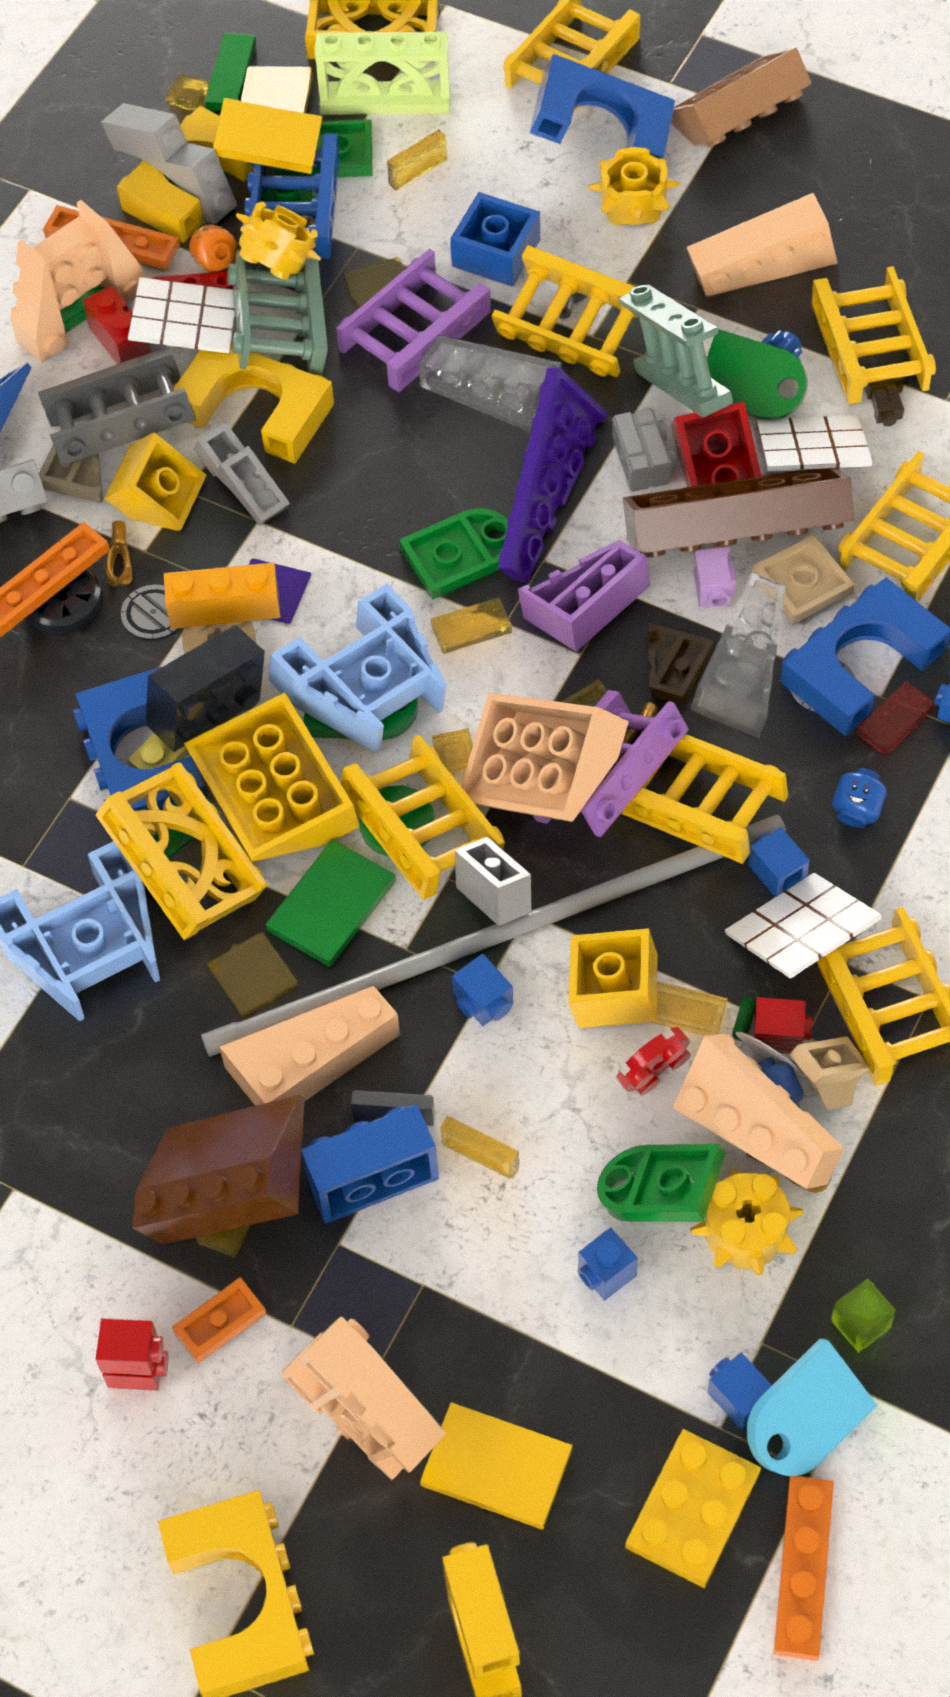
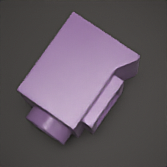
[693,547,736,607]

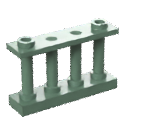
[227,250,328,376]
[618,285,733,418]

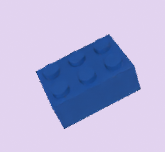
[301,1104,439,1224]

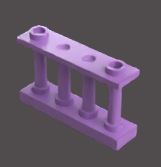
[336,249,491,393]
[533,690,689,837]

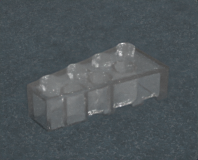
[419,335,562,432]
[690,572,786,739]

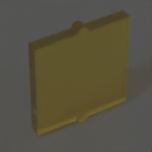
[343,257,416,309]
[207,932,298,1018]

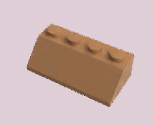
[671,47,812,147]

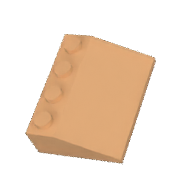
[461,692,629,822]

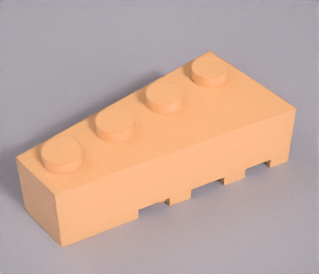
[687,193,838,297]
[220,986,400,1106]
[672,1033,844,1189]

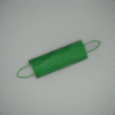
[732,990,758,1048]

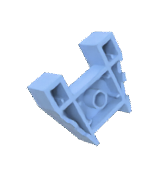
[269,584,447,753]
[0,841,160,1021]

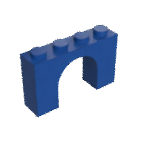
[529,54,675,159]
[781,577,950,737]
[73,667,209,811]

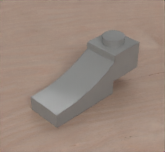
[193,422,290,526]

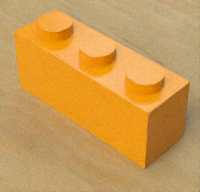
[164,563,281,629]

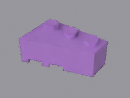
[518,540,650,652]

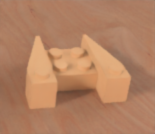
[10,200,144,363]
[279,1316,446,1480]

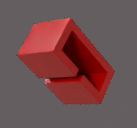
[82,285,151,364]
[95,1318,169,1391]

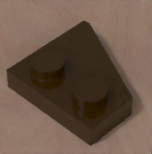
[648,623,716,706]

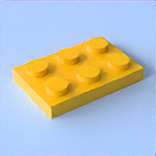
[625,1429,762,1588]

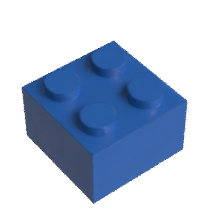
[450,192,540,287]

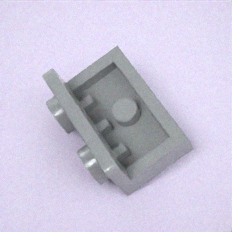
[0,459,48,523]

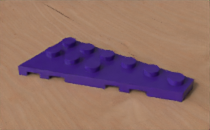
[498,367,608,582]

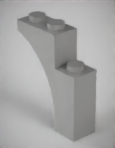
[101,103,237,224]

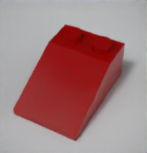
[671,402,762,487]

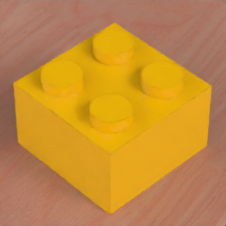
[568,928,658,1028]

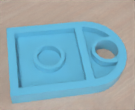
[747,1339,877,1476]

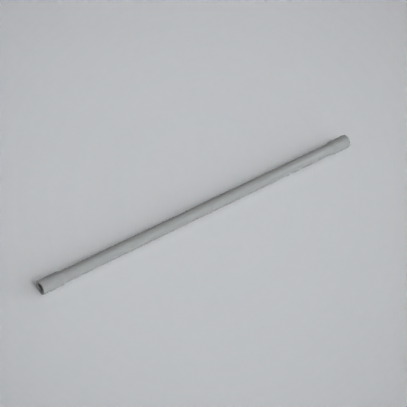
[201,814,786,1057]

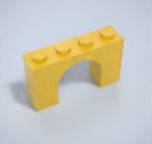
[117,106,254,243]
[174,342,334,464]
[157,1490,314,1697]
[442,1543,522,1697]

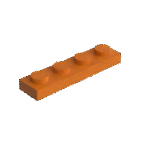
[43,205,180,270]
[0,522,110,638]
[773,1476,834,1661]

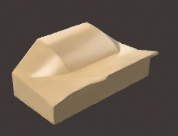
[789,1037,870,1110]

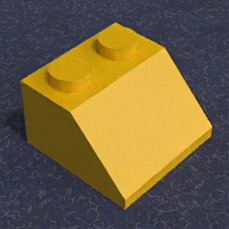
[104,432,207,531]

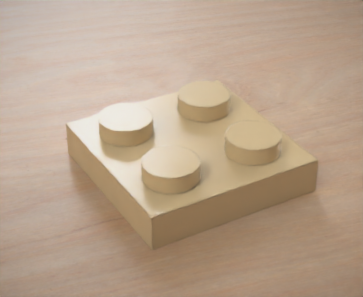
[752,534,855,625]

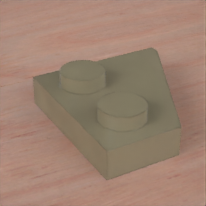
[39,430,103,503]

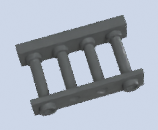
[38,346,196,466]

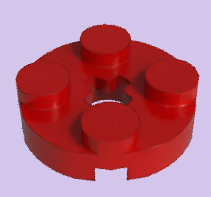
[616,1027,691,1095]

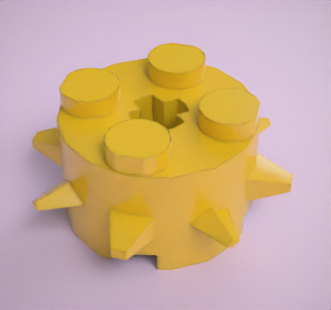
[588,147,680,225]
[236,202,321,280]
[690,1168,804,1275]

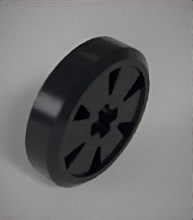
[26,568,102,634]

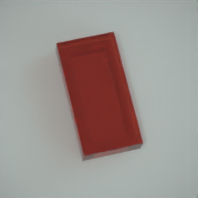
[857,681,935,756]

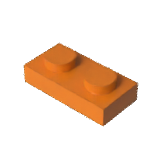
[172,1277,266,1364]

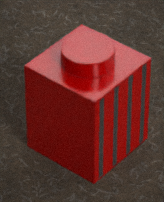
[753,998,812,1054]

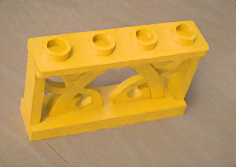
[305,0,439,59]
[96,762,267,940]

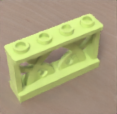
[315,32,450,115]

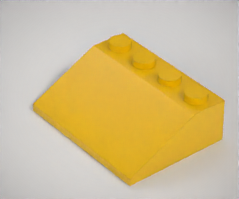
[184,693,359,862]

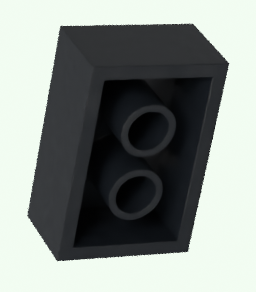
[145,624,265,752]

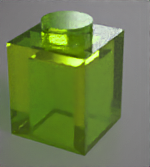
[831,1278,896,1352]

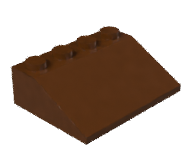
[132,1095,305,1244]

